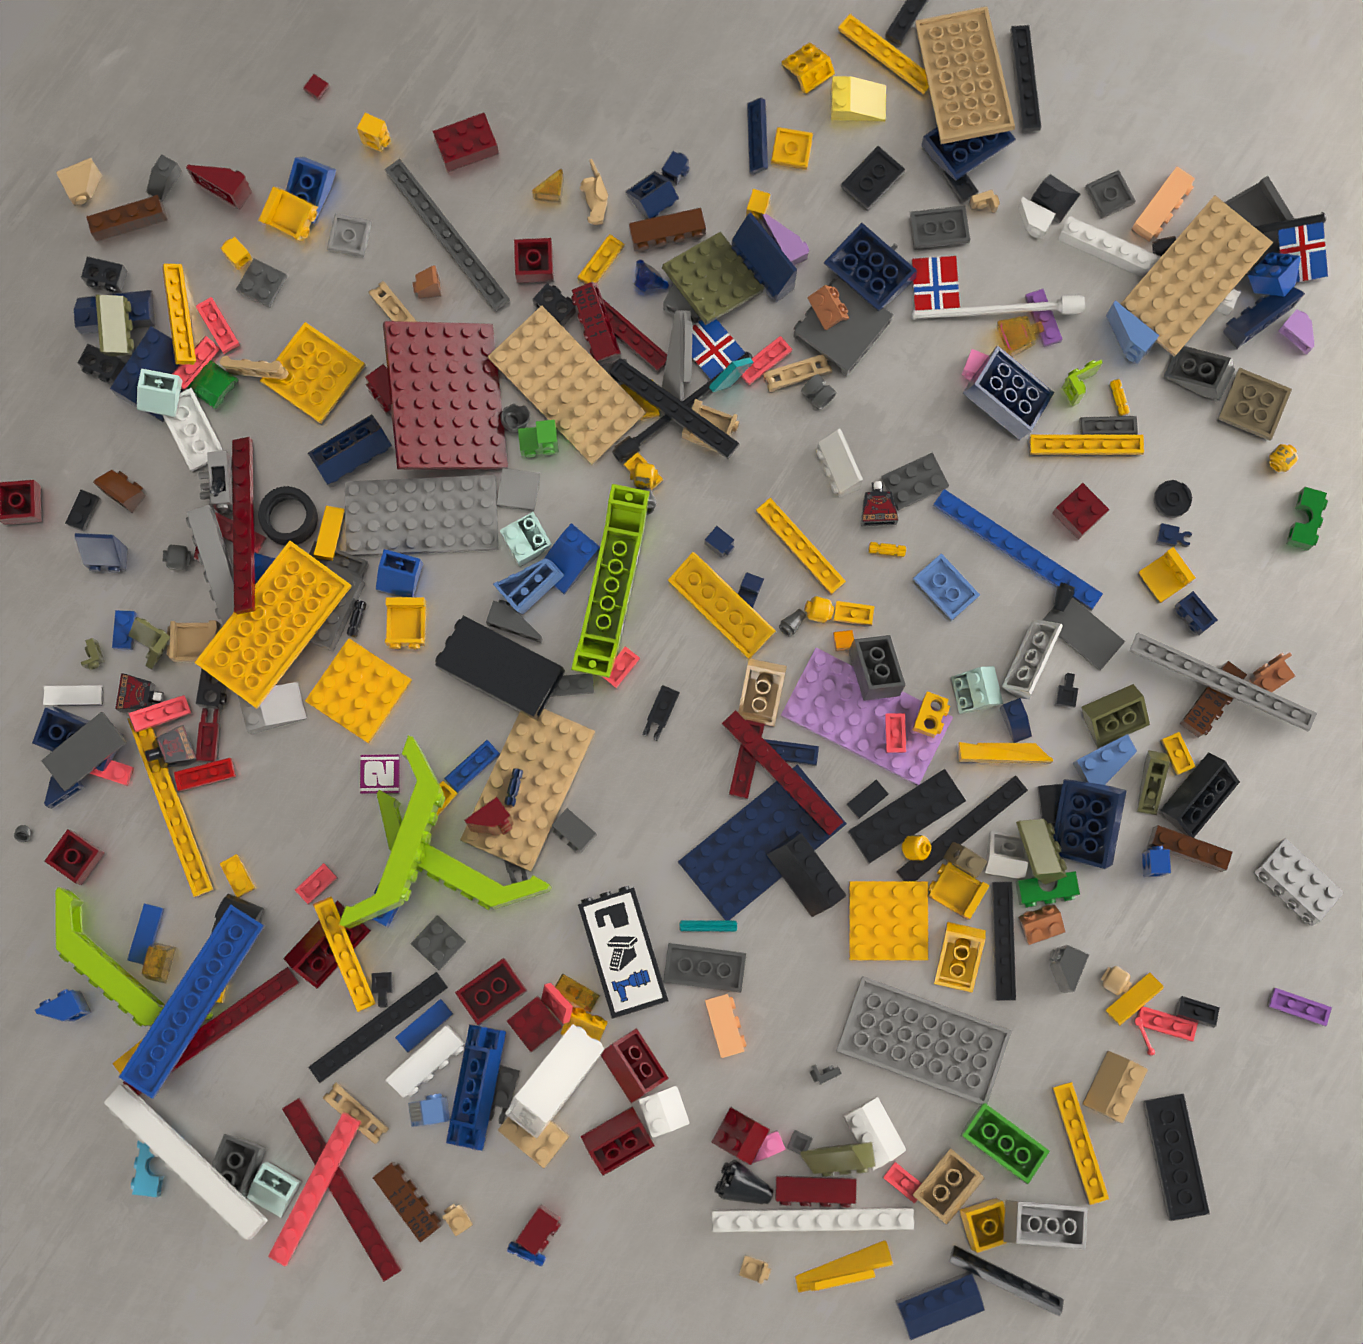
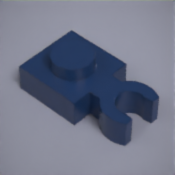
[1156,523,1192,547]

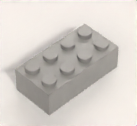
[1003,1200,1088,1249]

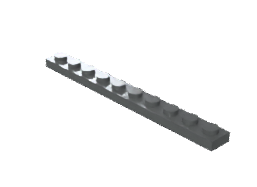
[385,159,510,311]

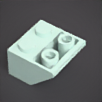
[137,369,182,417]
[500,512,552,567]
[951,666,1003,714]
[247,1162,302,1218]

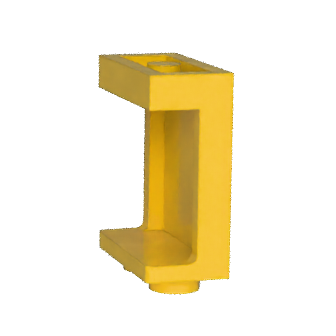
[258,186,318,241]
[385,597,426,649]
[928,861,990,920]

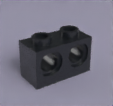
[81,256,127,292]
[533,283,576,326]
[78,344,126,383]
[195,669,227,710]

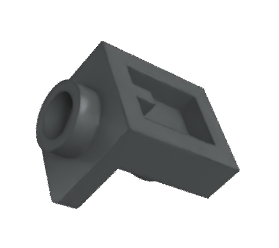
[810,1065,842,1084]

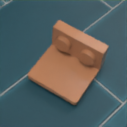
[1250,652,1295,692]

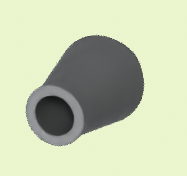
[779,609,806,636]

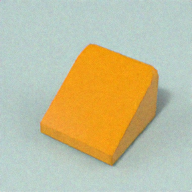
[833,630,854,651]

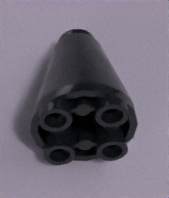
[715,1160,774,1204]

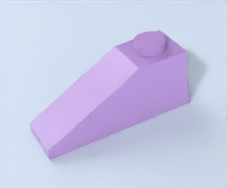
[762,214,809,266]

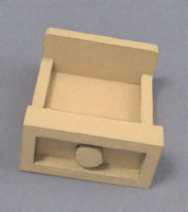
[682,399,740,450]
[167,620,221,662]

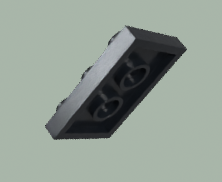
[841,146,905,210]

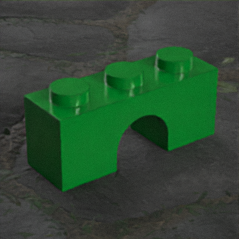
[1286,487,1328,550]
[1015,871,1080,908]

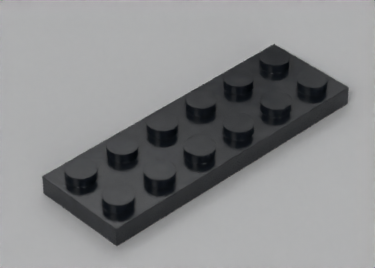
[848,769,966,864]
[1144,1093,1210,1221]

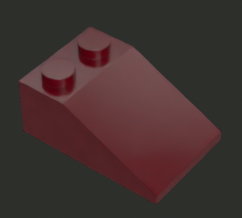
[186,165,252,210]

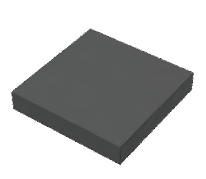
[1085,170,1136,218]

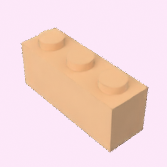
[705,994,747,1058]

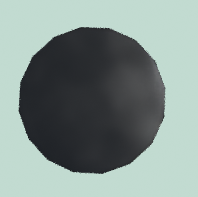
[1154,480,1193,518]

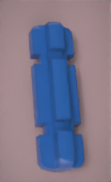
[507,1242,546,1266]

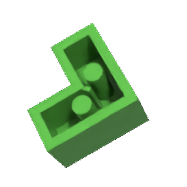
[518,420,559,457]

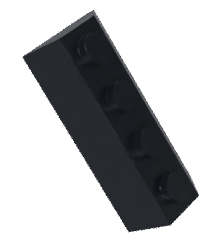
[1160,752,1240,838]
[766,831,847,917]

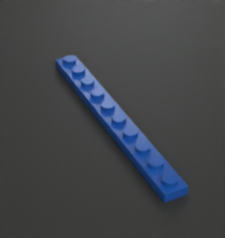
[933,489,1103,610]

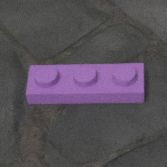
[1025,289,1062,347]
[1268,988,1332,1026]

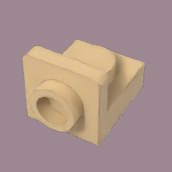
[969,190,1000,213]
[442,1204,473,1236]
[739,1255,771,1284]

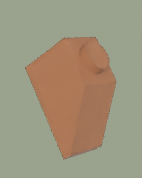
[413,266,441,299]

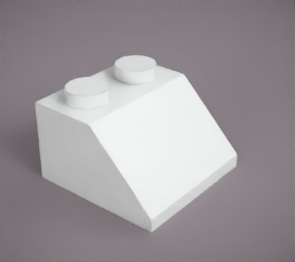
[985,831,1029,880]
[639,1086,690,1138]

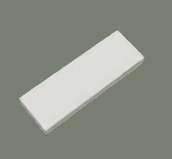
[43,685,103,706]

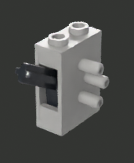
[198,450,233,515]

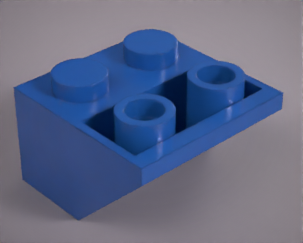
[1248,252,1301,297]
[376,549,423,597]
[35,989,91,1022]

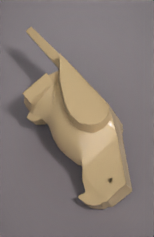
[580,159,608,225]

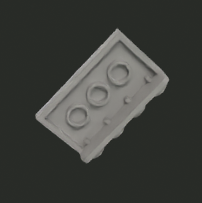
[1254,838,1344,926]

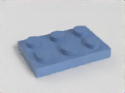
[913,553,980,621]

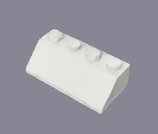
[1002,619,1063,700]
[385,1025,465,1098]

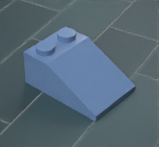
[1106,300,1159,364]

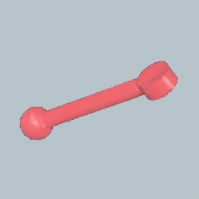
[1135,1017,1155,1056]

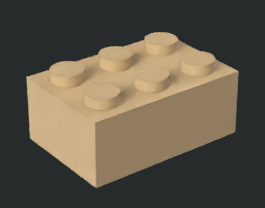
[498,1117,570,1168]

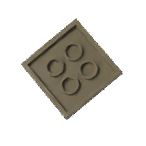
[1218,368,1292,441]

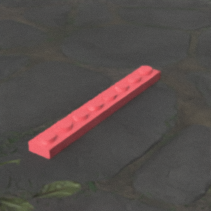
[268,1112,362,1266]

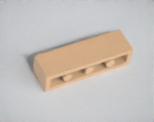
[1131,167,1195,242]

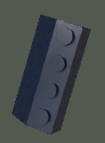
[1223,287,1305,349]
[74,290,155,334]
[308,414,392,485]
[32,706,124,772]
[895,1272,985,1340]

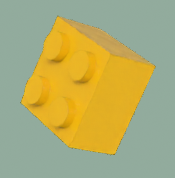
[959,1198,1008,1253]

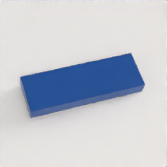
[444,740,500,793]
[127,903,164,966]
[395,999,454,1053]

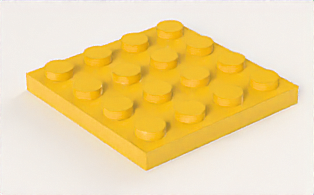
[260,322,366,424]
[305,638,412,744]
[849,881,928,960]

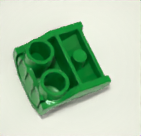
[187,360,239,409]

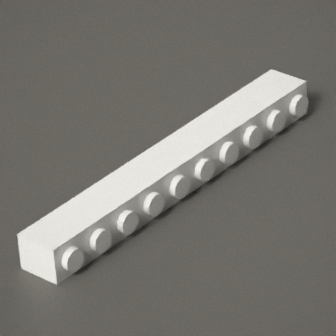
[1058,216,1240,316]
[104,1084,268,1240]
[712,1207,914,1232]

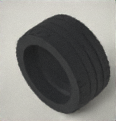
[258,486,318,546]

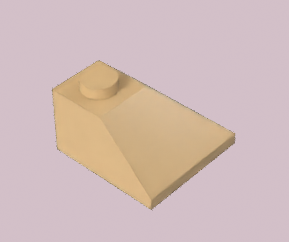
[56,158,102,206]

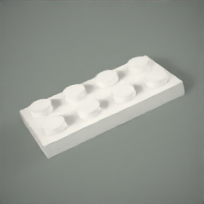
[163,388,223,472]

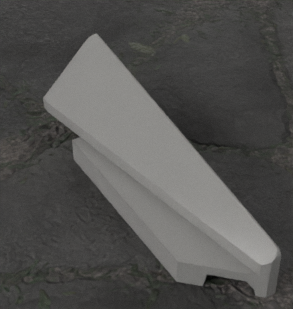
[662,310,693,402]

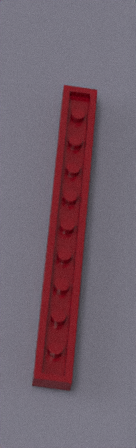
[232,437,255,615]
[122,967,299,1096]
[282,1098,402,1281]

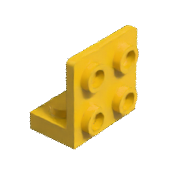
[781,42,835,93]
[1138,547,1196,603]

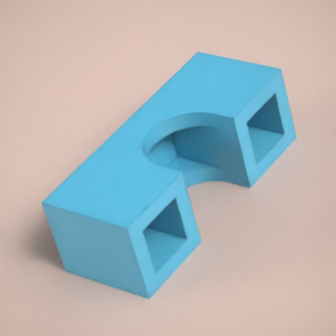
[131,1141,164,1197]

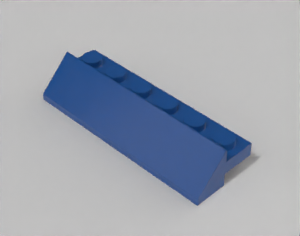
[446,1024,506,1151]

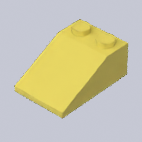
[831,76,886,121]

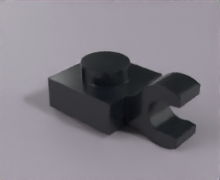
[1055,673,1078,708]
[372,972,393,1008]

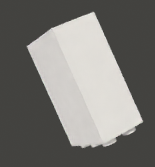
[505,1024,604,1139]

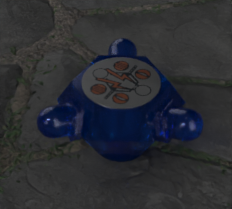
[634,259,669,292]

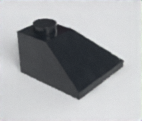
[1031,174,1081,224]

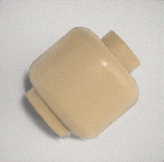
[1101,966,1132,995]

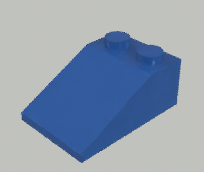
[286,157,336,224]
[544,523,600,595]

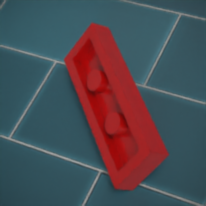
[174,758,236,792]

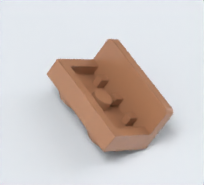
[807,285,849,330]
[1018,904,1065,945]

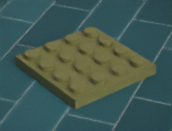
[662,231,765,325]

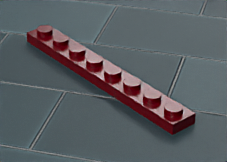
[722,710,843,836]

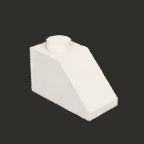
[1018,197,1055,239]

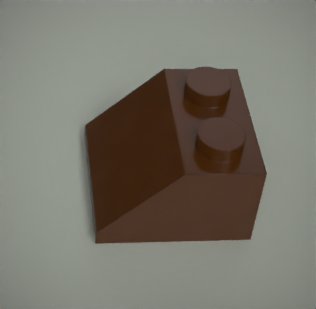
[93,470,146,513]

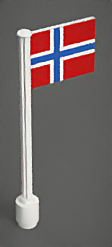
[912,256,1085,321]

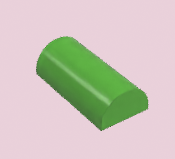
[961,1103,1050,1184]

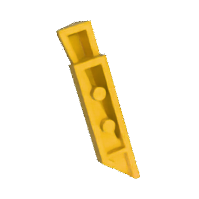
[958,742,1053,763]
[795,1240,893,1292]

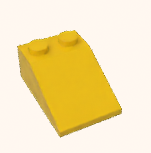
[934,922,986,993]

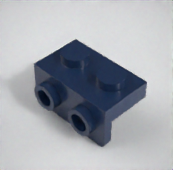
[1174,591,1218,635]

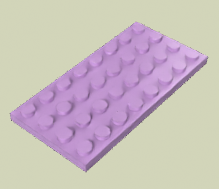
[781,648,953,785]

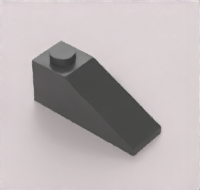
[486,600,543,643]

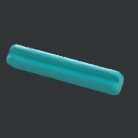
[680,920,737,931]

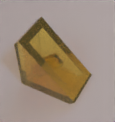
[532,168,564,203]

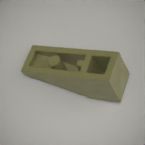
[1137,750,1170,815]

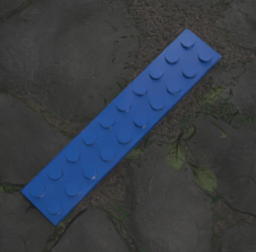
[119,905,265,1099]

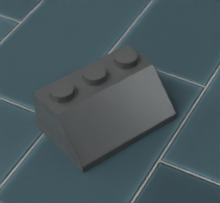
[1049,945,1089,993]
[211,1134,267,1199]

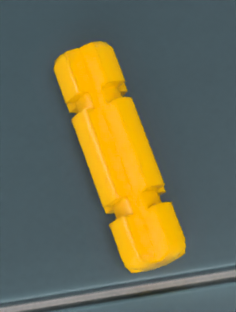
[1110,379,1130,416]
[869,542,906,557]

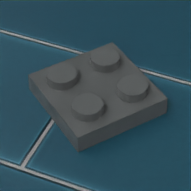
[236,258,287,308]
[411,915,466,971]

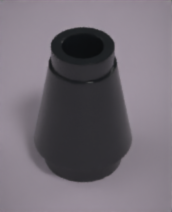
[1053,582,1075,612]

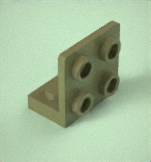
[129,617,170,670]

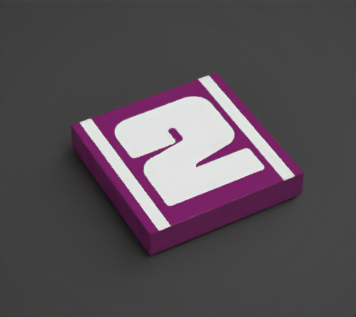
[360,754,400,794]

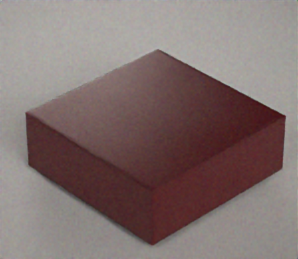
[303,74,329,100]

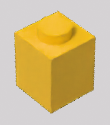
[746,189,771,221]
[221,236,252,270]

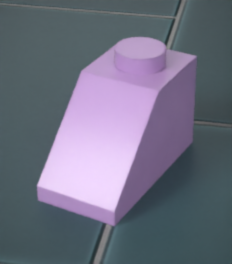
[1278,309,1315,354]

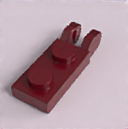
[196,708,220,762]

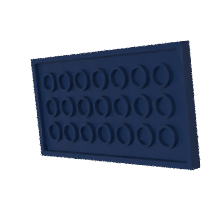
[678,764,847,921]

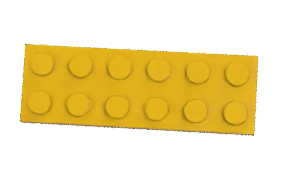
[668,552,776,659]

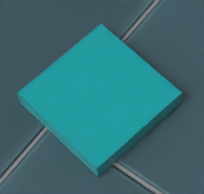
[709,358,754,392]

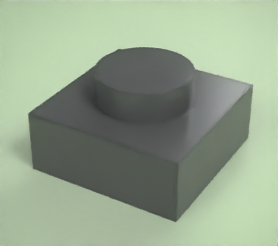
[787,1130,813,1155]

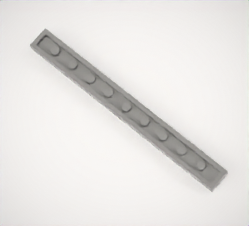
[1129,633,1317,731]

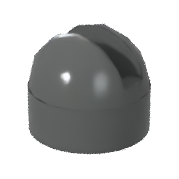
[14,825,31,842]

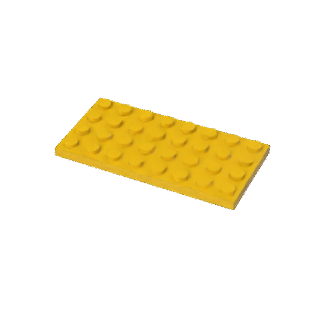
[194,541,352,709]

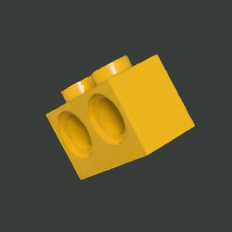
[357,113,390,152]
[912,691,950,738]

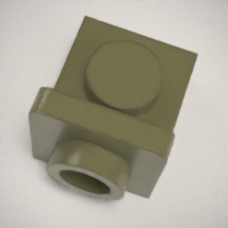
[81,638,105,670]

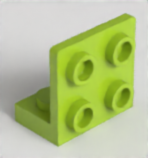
[1062,360,1103,407]

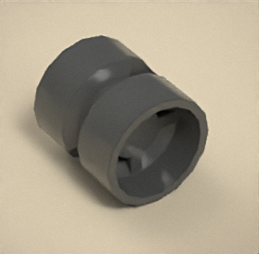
[801,374,837,410]

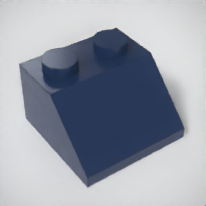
[625,171,679,219]

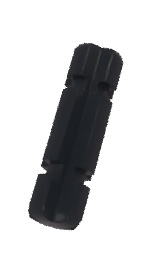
[347,600,366,637]

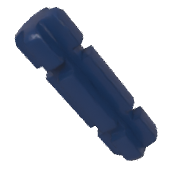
[504,768,523,807]

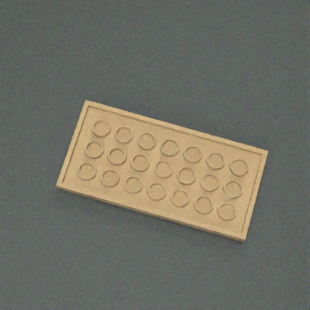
[915,7,1015,144]
[1121,195,1273,357]
[488,305,646,465]
[460,709,595,872]

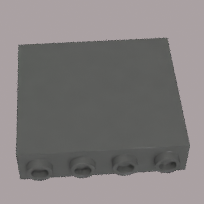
[1224,176,1294,276]
[794,277,893,377]

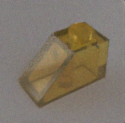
[555,973,600,1013]

